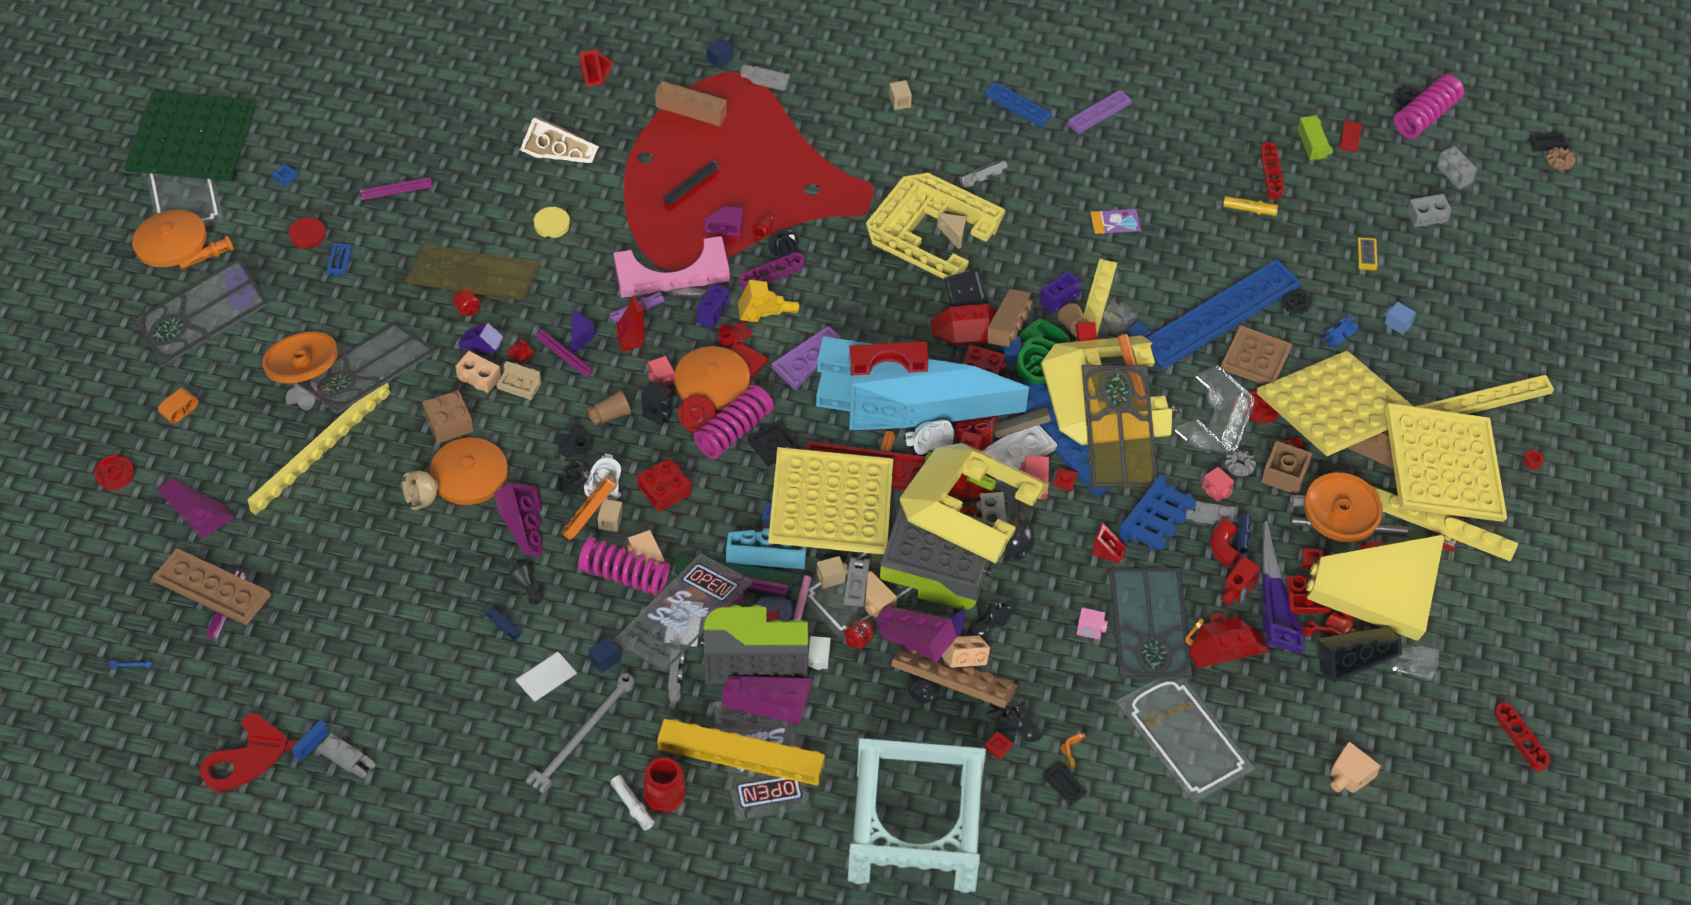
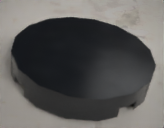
[556,460,590,495]

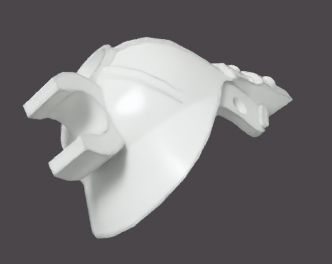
[905,420,954,455]
[584,453,621,500]

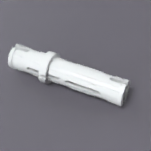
[610,775,654,830]

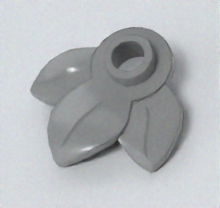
[286,380,320,410]

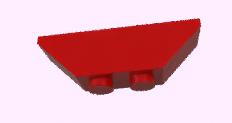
[930,304,998,345]
[1189,617,1270,668]

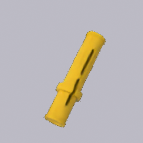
[1223,196,1278,216]

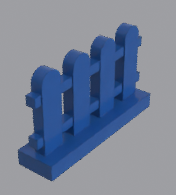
[1120,476,1196,550]

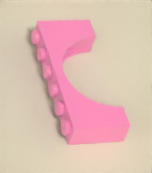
[613,236,730,298]

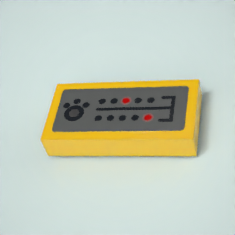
[1357,237,1377,270]

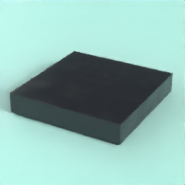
[944,267,988,307]
[747,421,800,467]

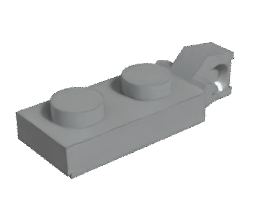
[741,65,790,91]
[959,161,1008,188]

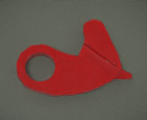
[200,714,298,792]

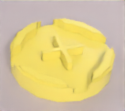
[534,207,570,238]

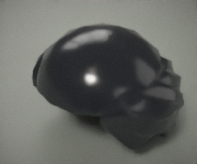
[908,675,940,704]

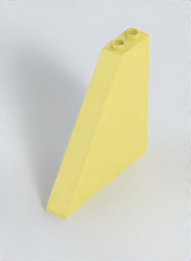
[1306,535,1444,641]

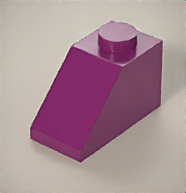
[704,206,743,236]

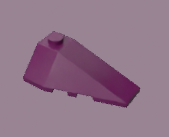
[156,478,234,539]
[494,483,542,557]

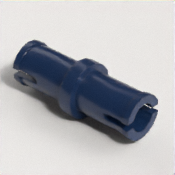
[1235,513,1251,553]
[485,606,522,641]

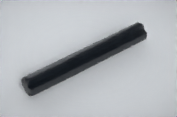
[663,160,719,205]

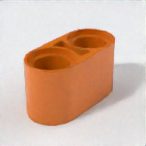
[158,388,198,424]

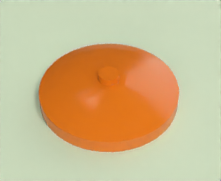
[132,210,207,267]
[262,332,338,383]
[674,346,750,411]
[430,438,508,505]
[1304,473,1383,542]

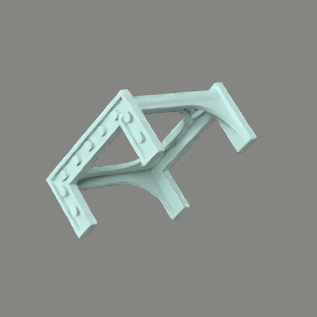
[848,738,986,893]

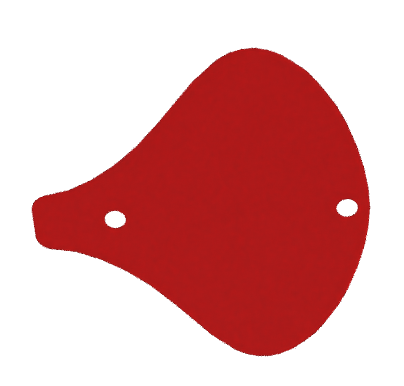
[624,72,874,272]

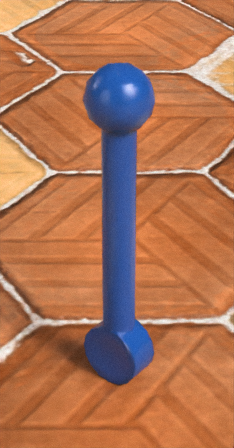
[109,660,152,669]

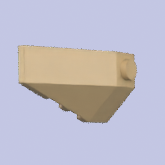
[520,116,599,163]

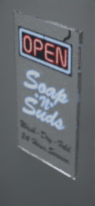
[613,553,752,672]
[712,701,811,821]

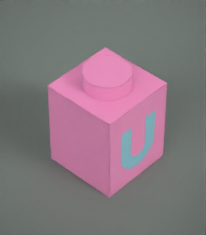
[1076,608,1108,640]

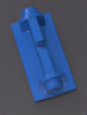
[1321,315,1358,347]

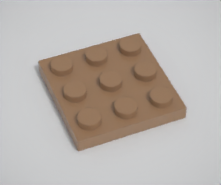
[1221,325,1293,385]

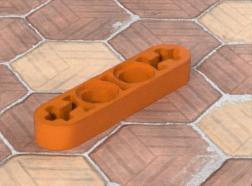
[561,475,616,540]

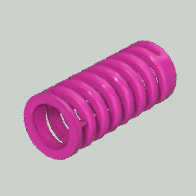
[1394,74,1464,139]
[694,385,774,460]
[578,537,670,597]

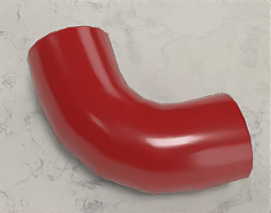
[1210,518,1241,569]

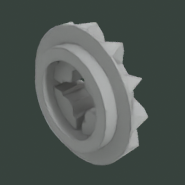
[1225,449,1256,476]

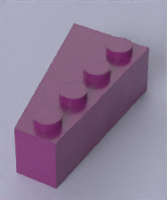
[722,676,812,725]

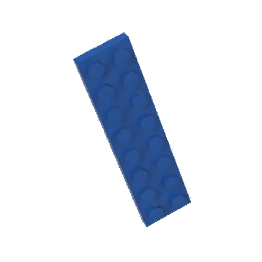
[1019,380,1123,497]

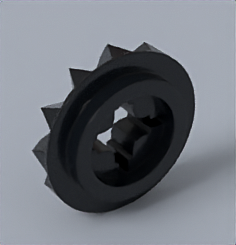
[1394,85,1421,107]
[1282,290,1311,315]

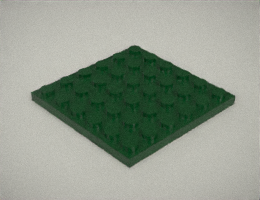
[125,90,256,181]

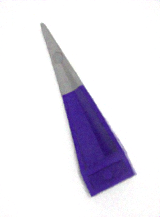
[1263,520,1305,654]

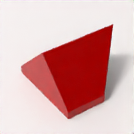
[579,49,613,87]

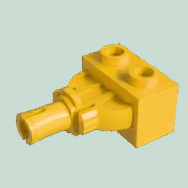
[738,280,799,322]

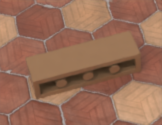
[655,81,727,126]
[988,289,1033,347]
[1348,432,1394,469]

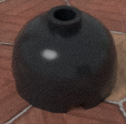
[1003,526,1035,560]

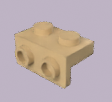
[497,361,541,400]

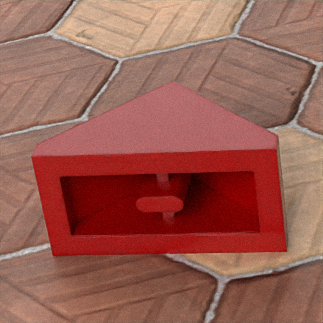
[1092,524,1127,563]

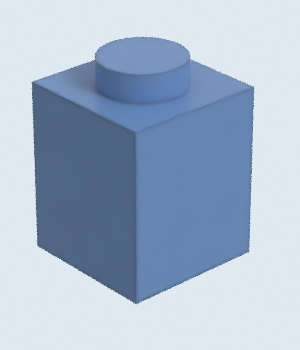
[1384,302,1416,335]

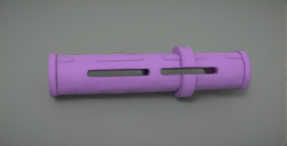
[609,292,664,324]

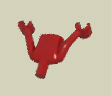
[1303,612,1357,637]

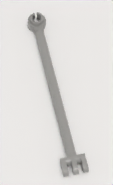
[526,673,634,794]

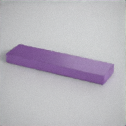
[1067,89,1132,134]

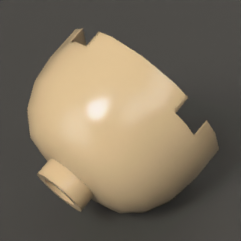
[402,470,438,510]

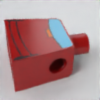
[1221,556,1260,605]

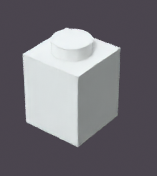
[808,636,831,670]

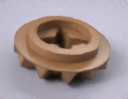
[1546,146,1575,170]

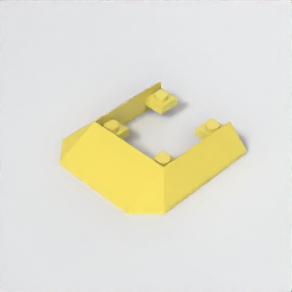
[866,173,1005,279]
[1041,336,1172,445]
[900,443,1049,563]

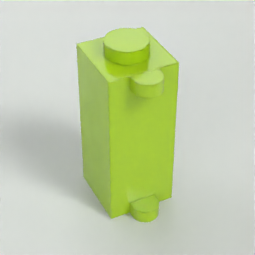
[1298,115,1333,160]

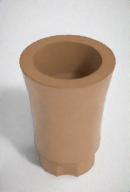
[1058,304,1089,337]
[587,390,631,426]

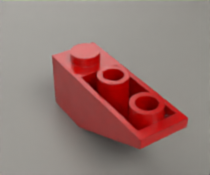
[616,298,646,352]

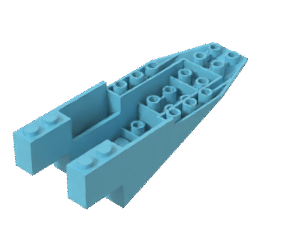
[816,336,1029,430]

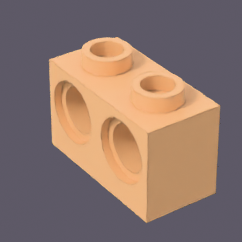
[456,351,501,393]
[941,635,990,668]

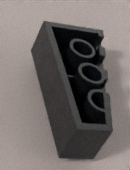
[1318,627,1402,683]

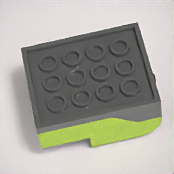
[880,505,995,610]
[701,605,808,684]

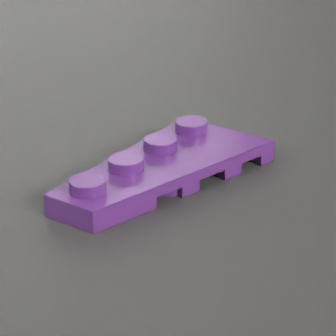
[772,326,841,391]

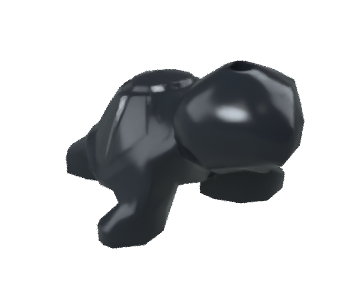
[970,599,1017,640]
[986,702,1043,742]

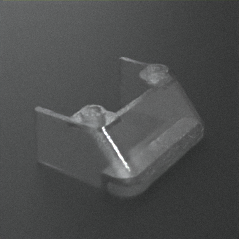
[1175,365,1254,454]

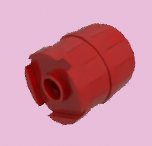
[643,758,685,813]

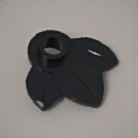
[555,425,591,457]

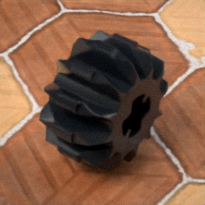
[767,229,799,257]

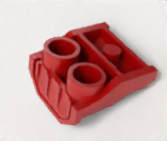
[954,415,998,451]
[1285,575,1330,614]

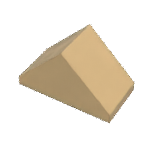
[937,213,966,249]

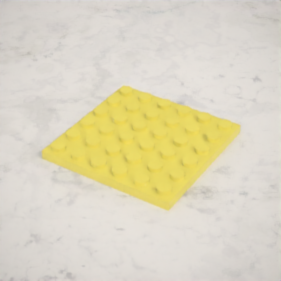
[1257,351,1414,456]
[1385,403,1507,522]
[768,447,893,554]

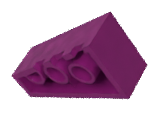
[875,606,957,663]

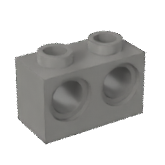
[1437,146,1477,189]
[1407,194,1451,227]
[976,492,1007,523]

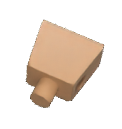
[1330,742,1381,793]

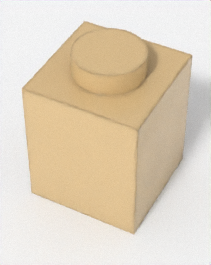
[889,80,912,110]
[598,499,623,532]
[816,556,848,589]

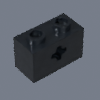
[641,381,673,425]

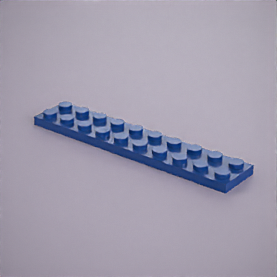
[1146,259,1301,370]

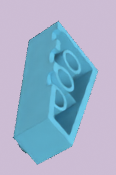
[726,528,807,569]

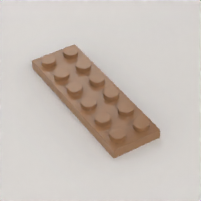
[152,548,271,625]
[891,645,1017,708]

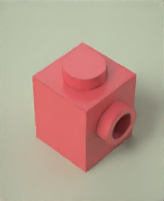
[648,356,675,387]
[1202,467,1234,502]

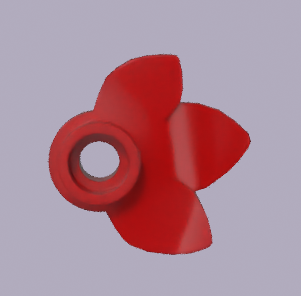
[718,321,753,346]

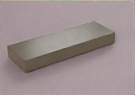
[994,407,1051,438]

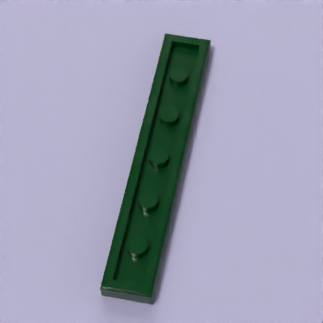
[674,554,795,594]

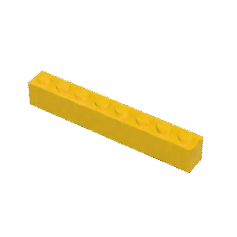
[657,719,825,786]

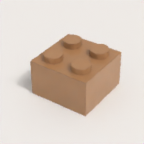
[422,390,473,444]
[1261,441,1313,495]

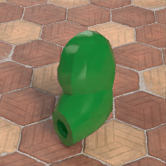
[1016,318,1070,385]

